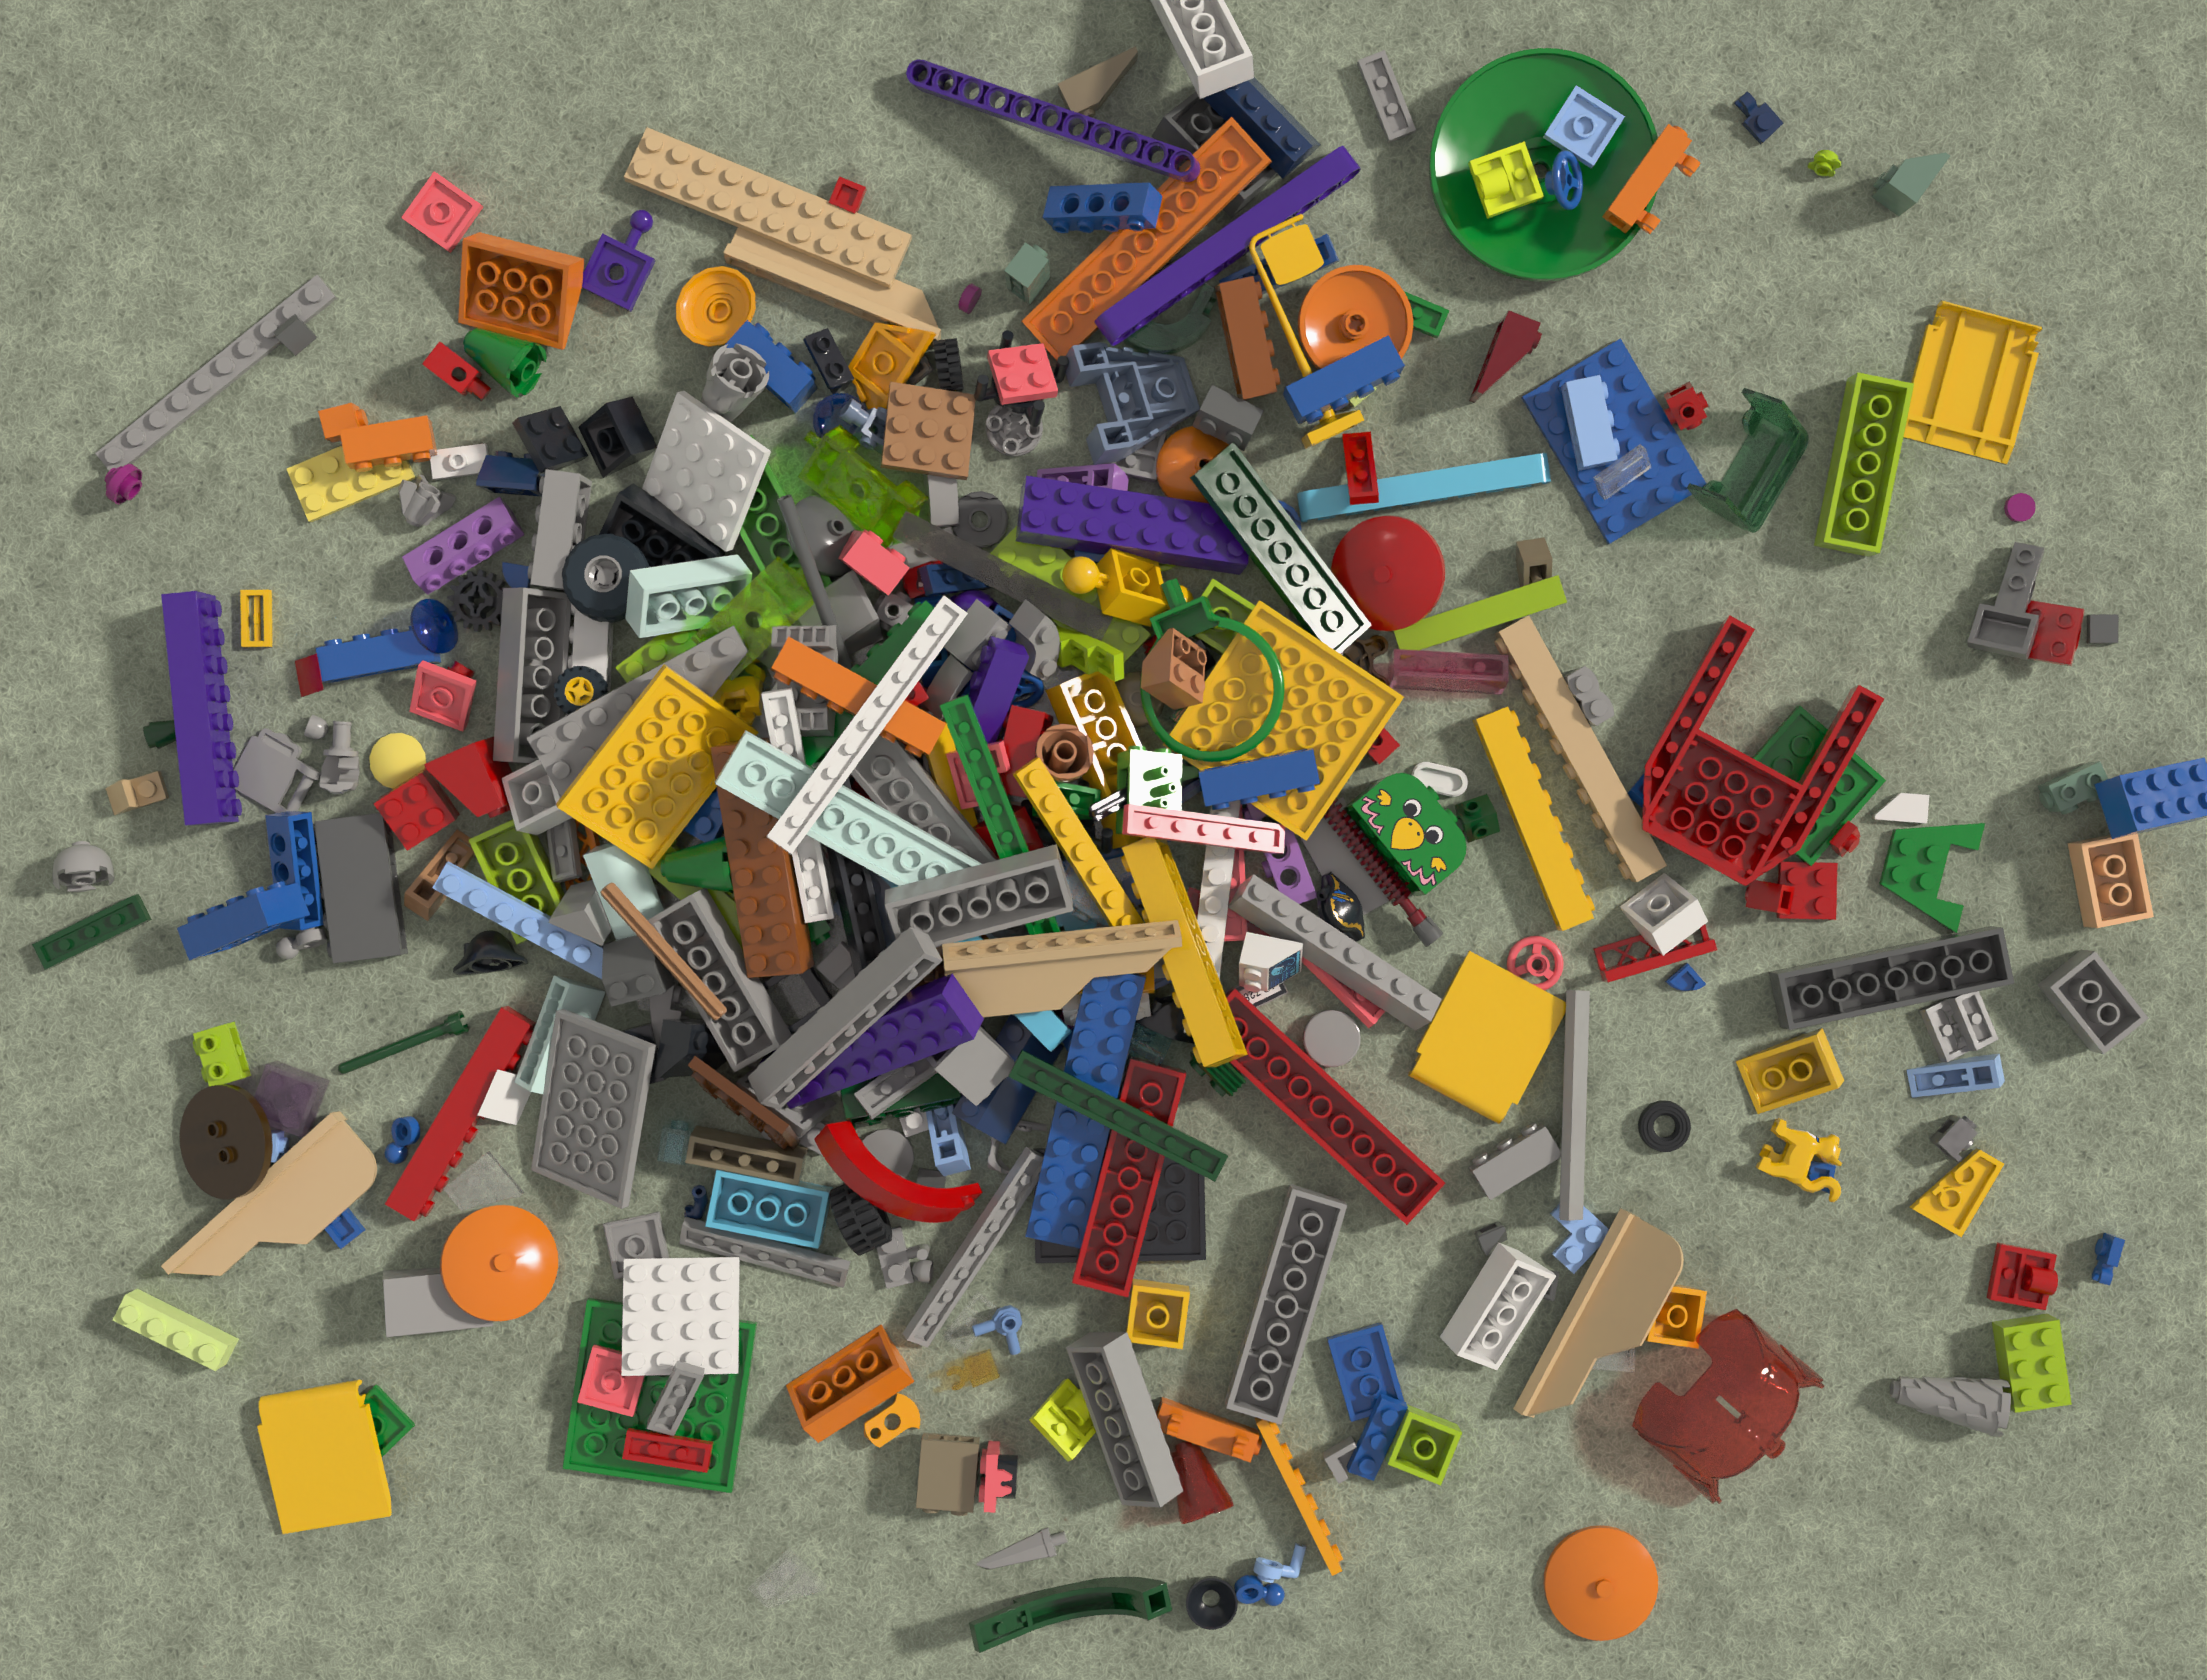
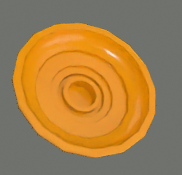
[676,266,756,347]

